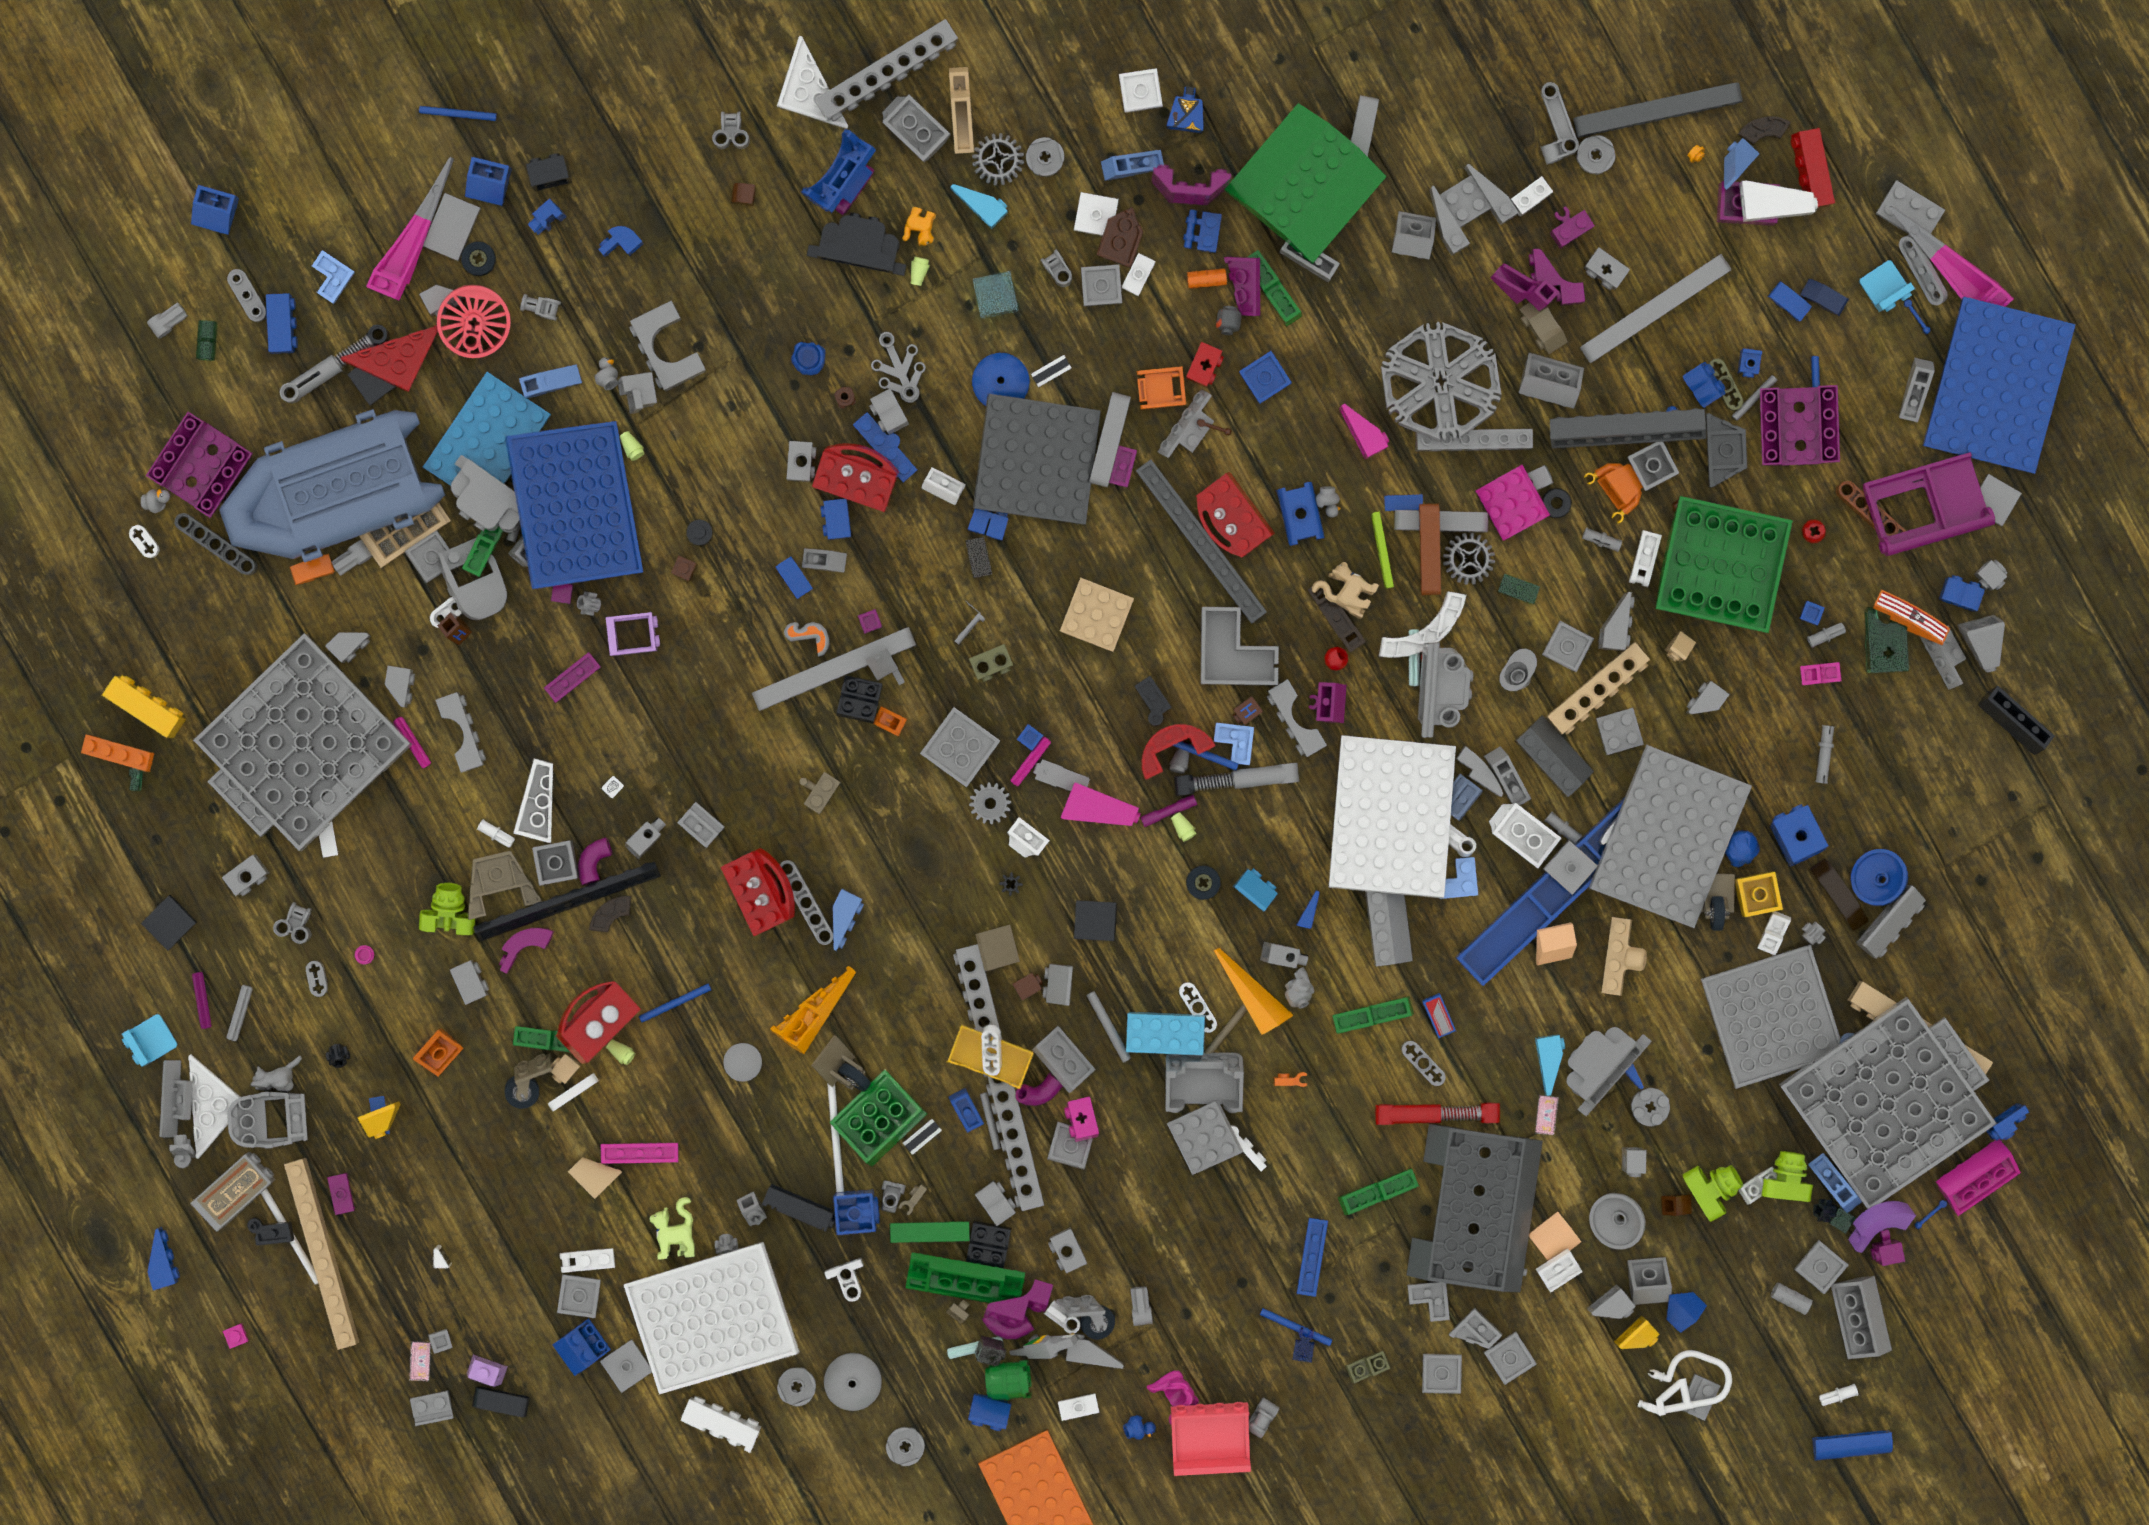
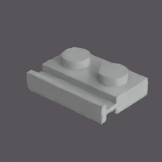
[677,802,725,848]
[1681,1374,1720,1421]
[410,1390,454,1426]

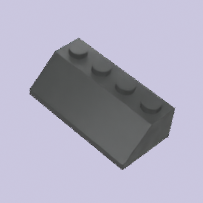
[1514,715,1594,797]

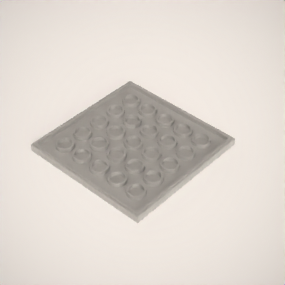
[1701,944,1840,1089]

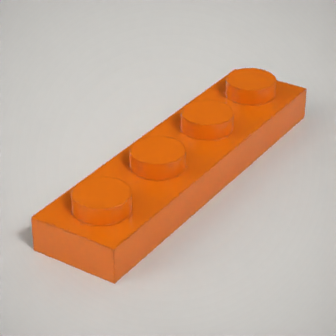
[81,734,154,772]

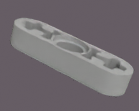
[1401,1040,1446,1086]

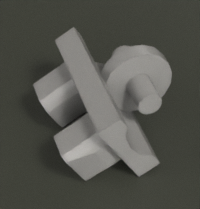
[170,1135,196,1168]

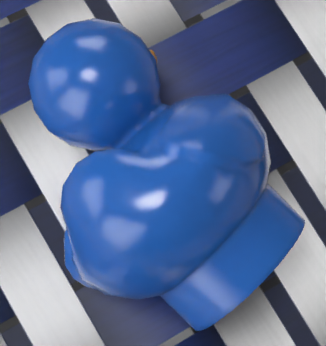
[1123,1415,1156,1440]

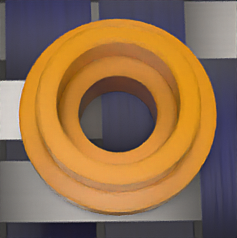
[1688,145,1705,163]

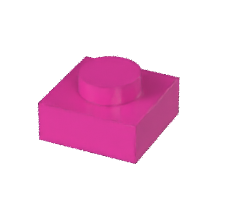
[223,1323,249,1349]

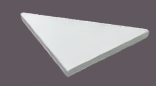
[777,36,848,129]
[188,1054,241,1159]

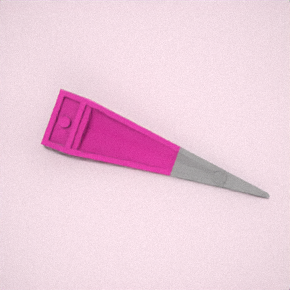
[366,157,454,301]
[1889,205,2013,307]

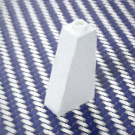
[1739,181,1818,222]

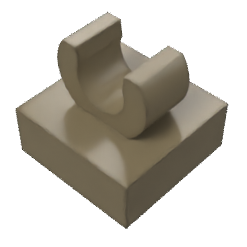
[946,1300,969,1324]

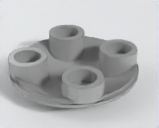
[723,1043,762,1081]

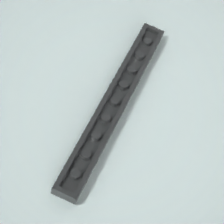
[1136,459,1267,624]

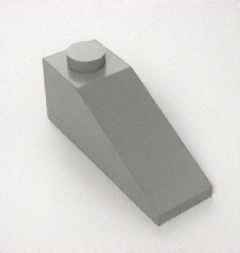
[1899,358,1935,422]
[1484,746,1531,806]
[1066,1333,1124,1369]

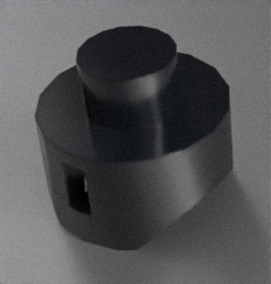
[686,519,713,546]

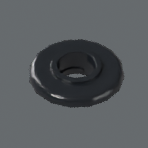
[1542,488,1572,518]

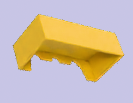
[102,675,186,738]
[948,1025,1034,1089]

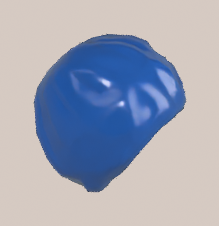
[791,342,826,375]
[1725,830,1760,867]

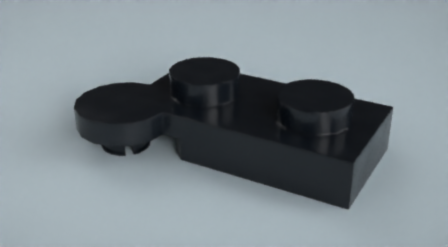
[1134,676,1171,726]
[247,1218,294,1246]

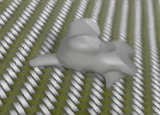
[251,1056,302,1092]

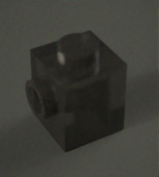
[975,1335,1006,1366]

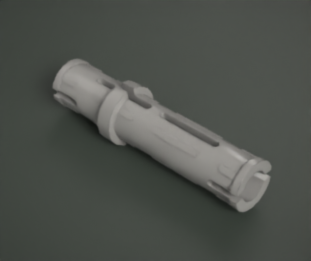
[1815,725,1835,784]

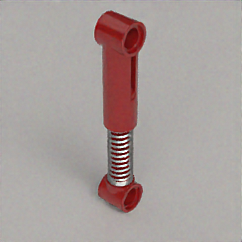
[1375,1103,1500,1125]

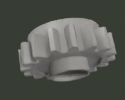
[969,782,1011,824]

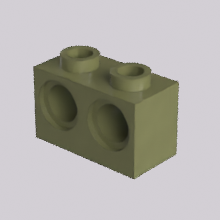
[969,644,1013,682]

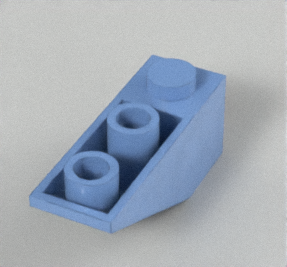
[519,364,582,399]
[833,889,864,951]

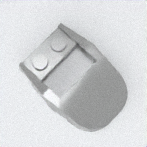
[437,537,507,620]
[227,1092,308,1149]

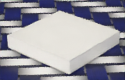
[1119,68,1163,113]

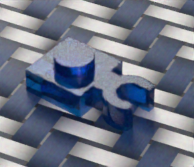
[1292,1327,1315,1363]

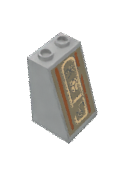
[191,1152,276,1232]

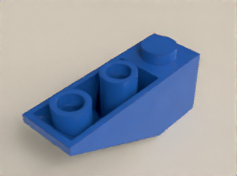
[148,1227,180,1290]

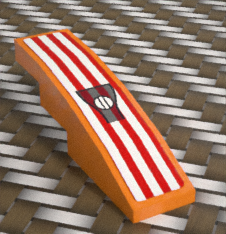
[1873,590,1950,645]

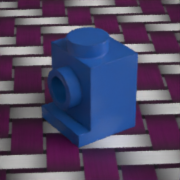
[1738,348,1762,378]

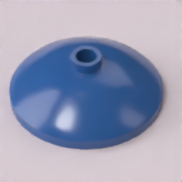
[972,353,1030,406]
[1851,849,1908,906]

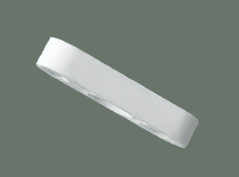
[1179,982,1217,1033]
[982,1025,1002,1076]
[548,1073,599,1112]

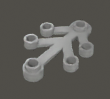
[871,332,926,403]

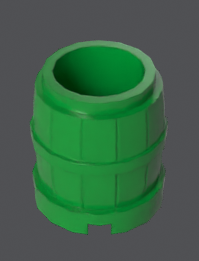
[985,1360,1032,1400]

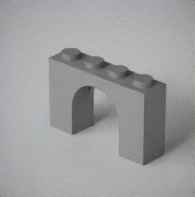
[629,301,706,392]

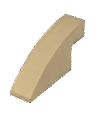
[949,67,974,154]

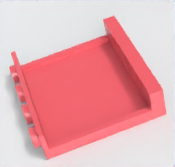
[1171,1402,1251,1476]

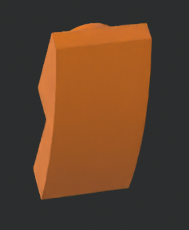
[290,554,335,585]

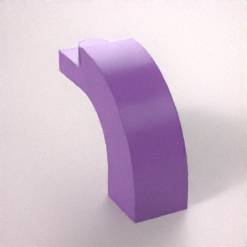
[1848,1201,1916,1253]

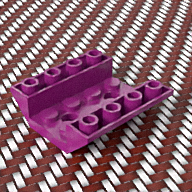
[1151,165,1231,205]
[1760,385,1840,466]
[146,412,253,518]

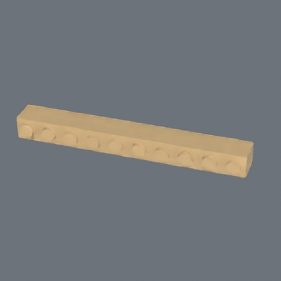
[284,1158,359,1350]

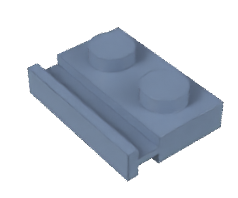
[1451,774,1483,821]

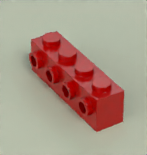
[1791,128,1835,208]

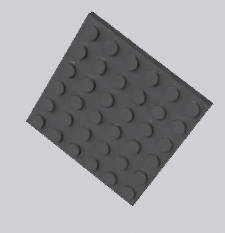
[973,394,1101,525]

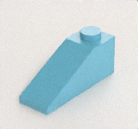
[950,184,1008,229]
[1535,1034,1565,1096]

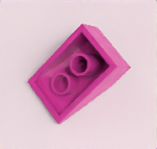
[1339,404,1389,460]

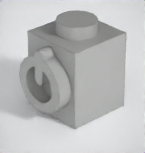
[1974,560,2007,591]
[737,1192,767,1226]

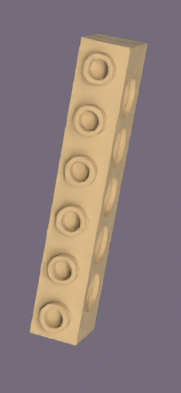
[1546,642,1650,735]

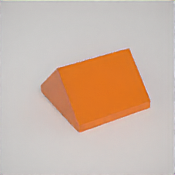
[413,1028,463,1077]

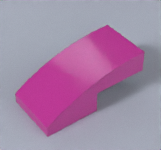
[1800,662,1842,685]

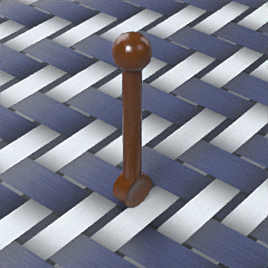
[1197,419,1232,435]

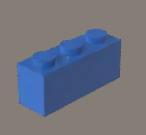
[266,293,298,354]

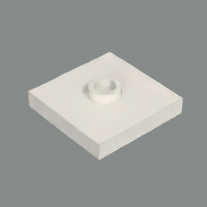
[1074,192,1118,236]

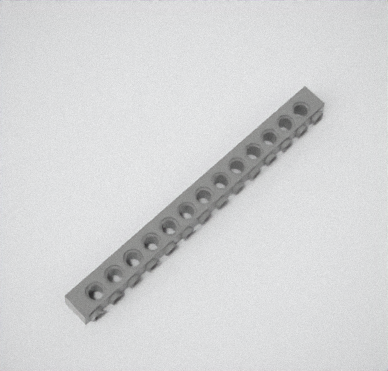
[953,944,1044,1211]

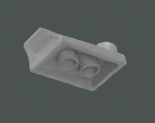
[882,95,951,162]

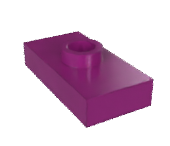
[1109,446,1137,488]
[327,1173,355,1215]

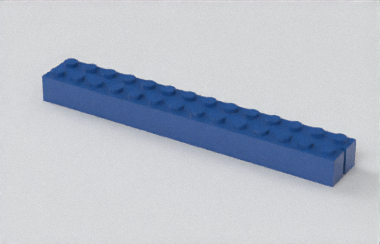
[1455,797,1625,986]

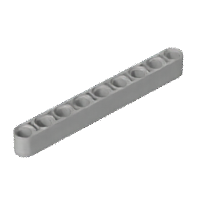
[1580,254,1732,363]
[752,627,916,711]

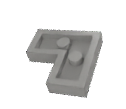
[1407,1282,1450,1322]

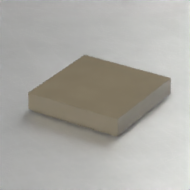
[975,925,1020,971]

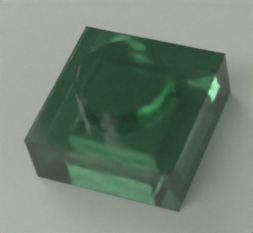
[1828,1207,1856,1234]

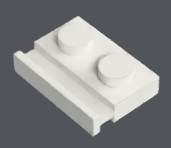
[1536,1248,1583,1293]

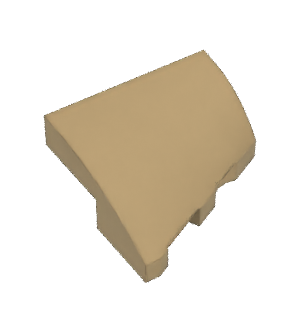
[568,1157,622,1199]

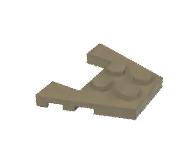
[468,851,542,920]

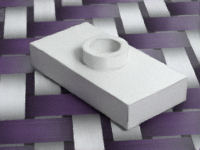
[1121,253,1156,296]
[1058,1393,1099,1421]

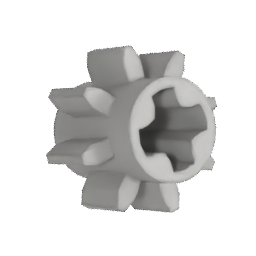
[577,592,601,616]
[1802,922,1826,945]
[714,1234,738,1255]

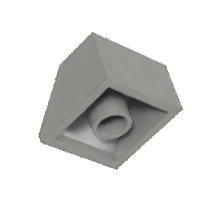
[1392,211,1436,259]
[1627,442,1679,491]
[1043,963,1073,1005]
[1627,1257,1672,1305]
[1587,1285,1636,1319]

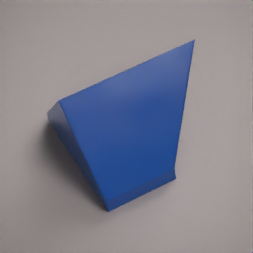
[1666,1292,1707,1333]

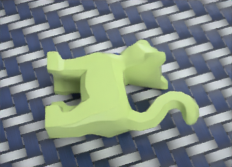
[650,1197,695,1259]

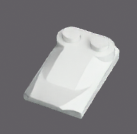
[1489,803,1561,869]

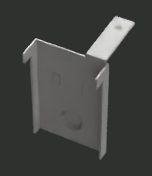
[955,601,985,645]
[864,646,905,685]

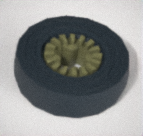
[461,241,496,276]
[1186,866,1220,900]

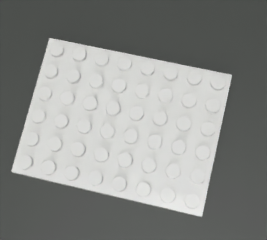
[1329,736,1456,898]
[624,1242,799,1394]

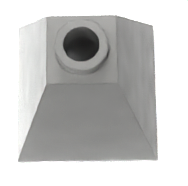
[1957,615,2005,672]

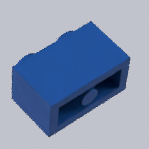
[820,499,852,540]

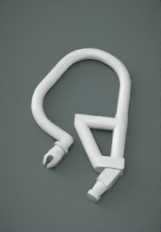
[1638,1350,1732,1416]

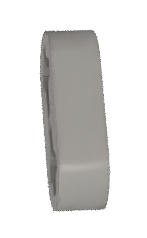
[306,961,328,997]

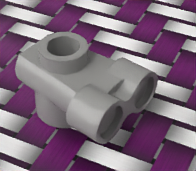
[881,1181,906,1213]

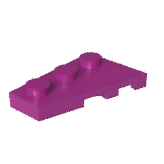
[1224,257,1260,316]

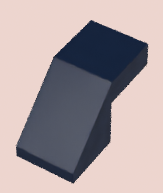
[1800,278,1849,316]

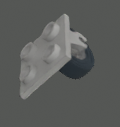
[1056,1295,1115,1340]

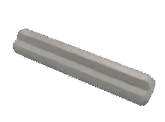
[227,985,253,1041]

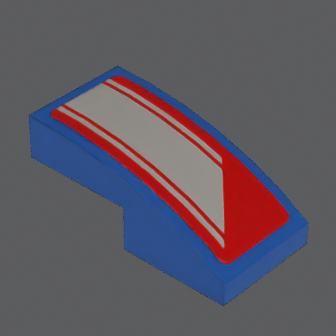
[1422,993,1456,1038]

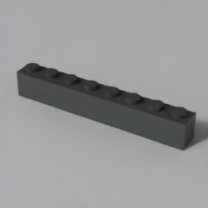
[1550,408,1706,448]

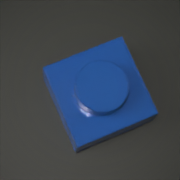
[1799,601,1825,626]
[1017,724,1043,751]

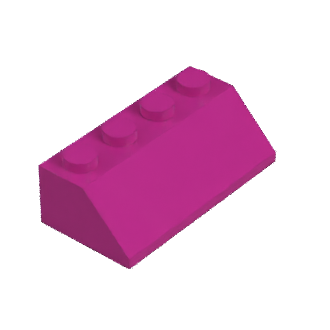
[1936,1139,2021,1216]

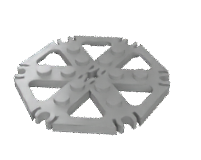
[1381,322,1501,442]

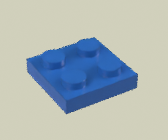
[1239,351,1292,404]

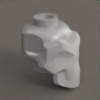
[1285,967,1314,1009]

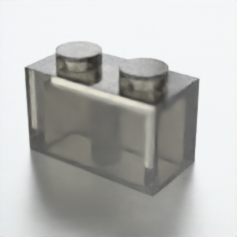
[965,537,992,579]

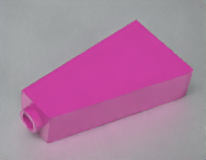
[1060,782,1141,826]

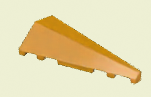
[1214,948,1293,1035]
[770,966,856,1054]

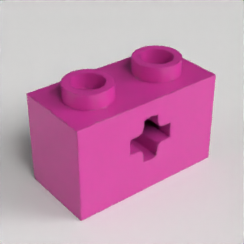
[1064,1097,1099,1142]

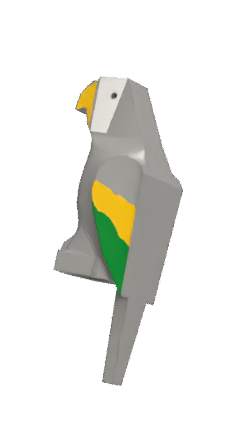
[1009,1333,1077,1359]

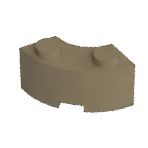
[1519,302,1568,354]

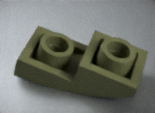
[1345,1351,1390,1383]

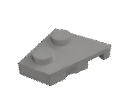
[1449,1307,1502,1349]

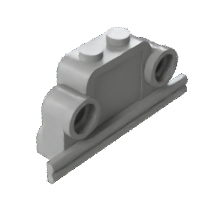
[451,455,520,533]
[1418,642,1473,738]
[1567,1027,1652,1116]

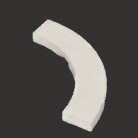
[1379,591,1466,658]

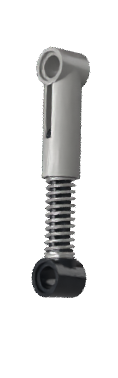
[280,325,390,403]
[1174,763,1300,796]

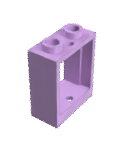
[606,612,660,656]

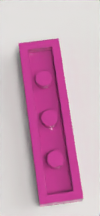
[601,1142,679,1164]

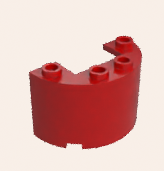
[1141,724,1215,780]

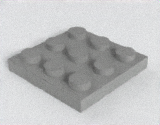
[920,707,1000,787]
[1167,1100,1243,1175]

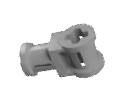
[520,294,561,321]

